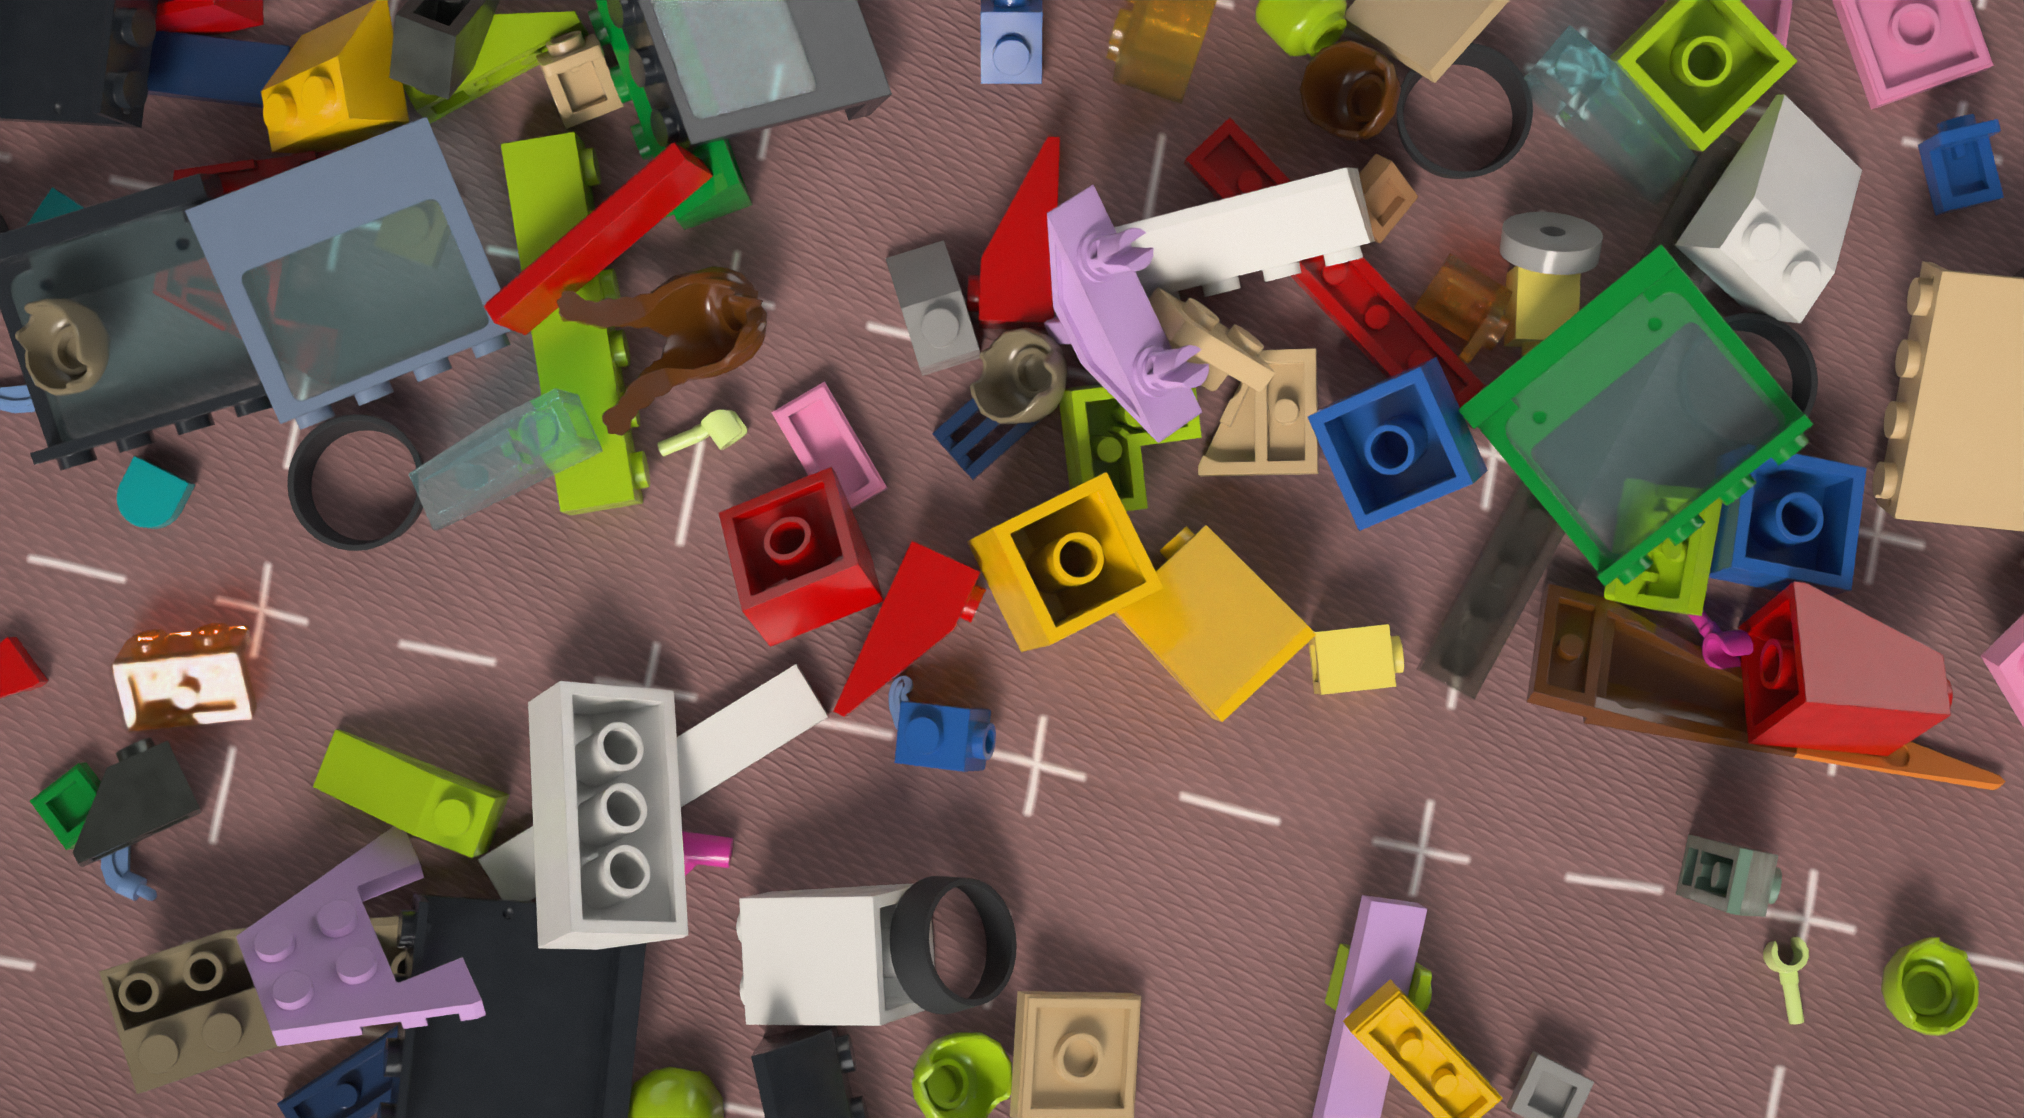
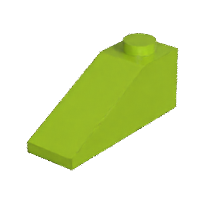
[403,11,589,124]
[313,729,510,858]

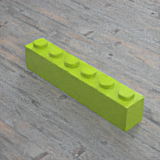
[501,132,650,515]

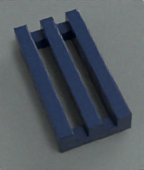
[932,398,1059,481]

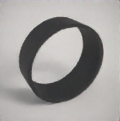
[1397,43,1533,179]
[1676,313,1818,448]
[287,414,428,551]
[890,876,1017,1015]

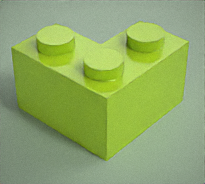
[1059,384,1202,511]

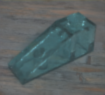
[1524,25,1697,205]
[409,388,603,531]

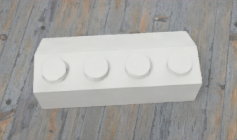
[1114,167,1375,299]
[528,681,688,950]

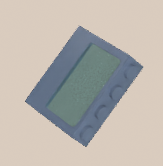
[185,117,513,430]

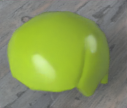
[1881,937,1979,1036]
[911,1032,1012,1118]
[628,1067,724,1118]

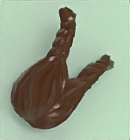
[556,266,767,436]

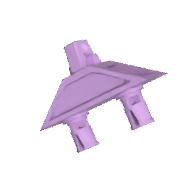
[1044,184,1209,443]

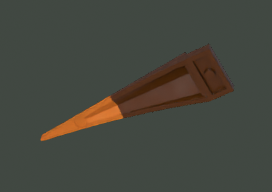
[1526,583,2006,790]

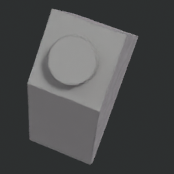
[885,240,980,376]

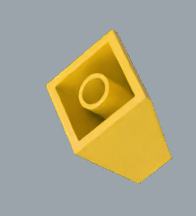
[967,472,1164,652]
[1114,525,1316,722]

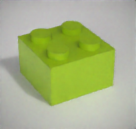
[1604,0,1797,151]

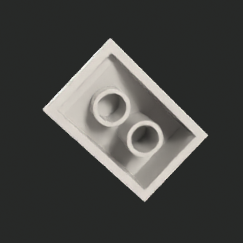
[1675,94,1862,323]

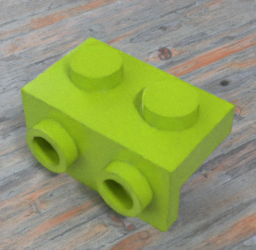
[1604,478,1722,616]

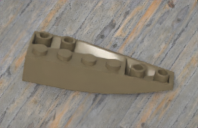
[99,916,407,1094]

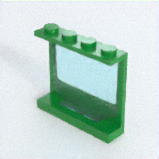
[1458,244,1813,586]

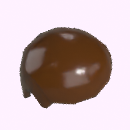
[1299,41,1402,142]

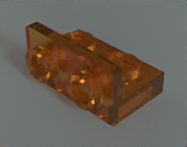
[111,623,258,732]

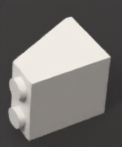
[736,883,935,1026]

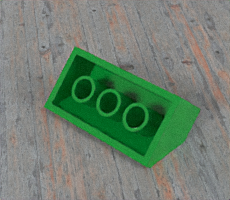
[588,0,753,230]

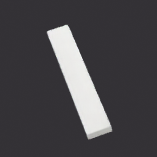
[478,664,829,901]

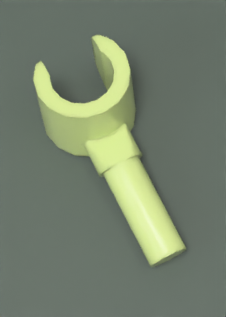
[658,410,748,456]
[1763,937,1809,1024]

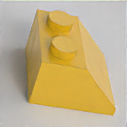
[261,0,409,153]

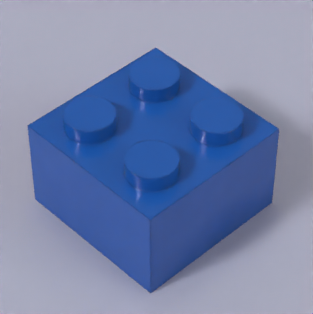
[1307,357,1488,531]
[1709,444,1867,596]

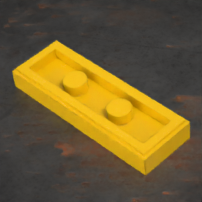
[1343,979,1503,1118]

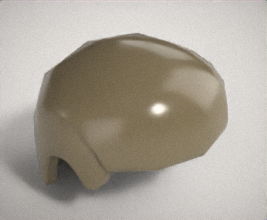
[15,299,111,396]
[970,327,1067,424]

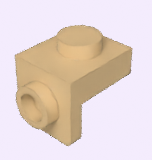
[536,31,624,129]

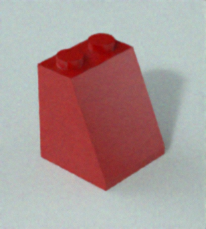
[1738,582,1953,756]

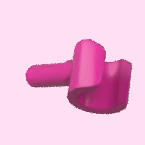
[1687,610,1753,669]

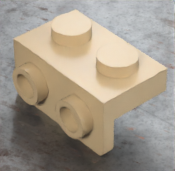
[1149,287,1275,393]

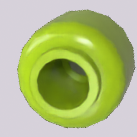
[1255,0,1347,57]

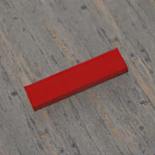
[484,143,713,335]

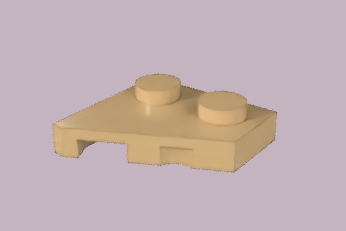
[1198,349,1319,477]

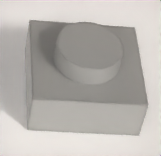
[1506,1051,1594,1118]

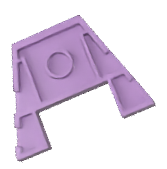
[236,826,486,1046]

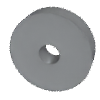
[1499,212,1603,275]

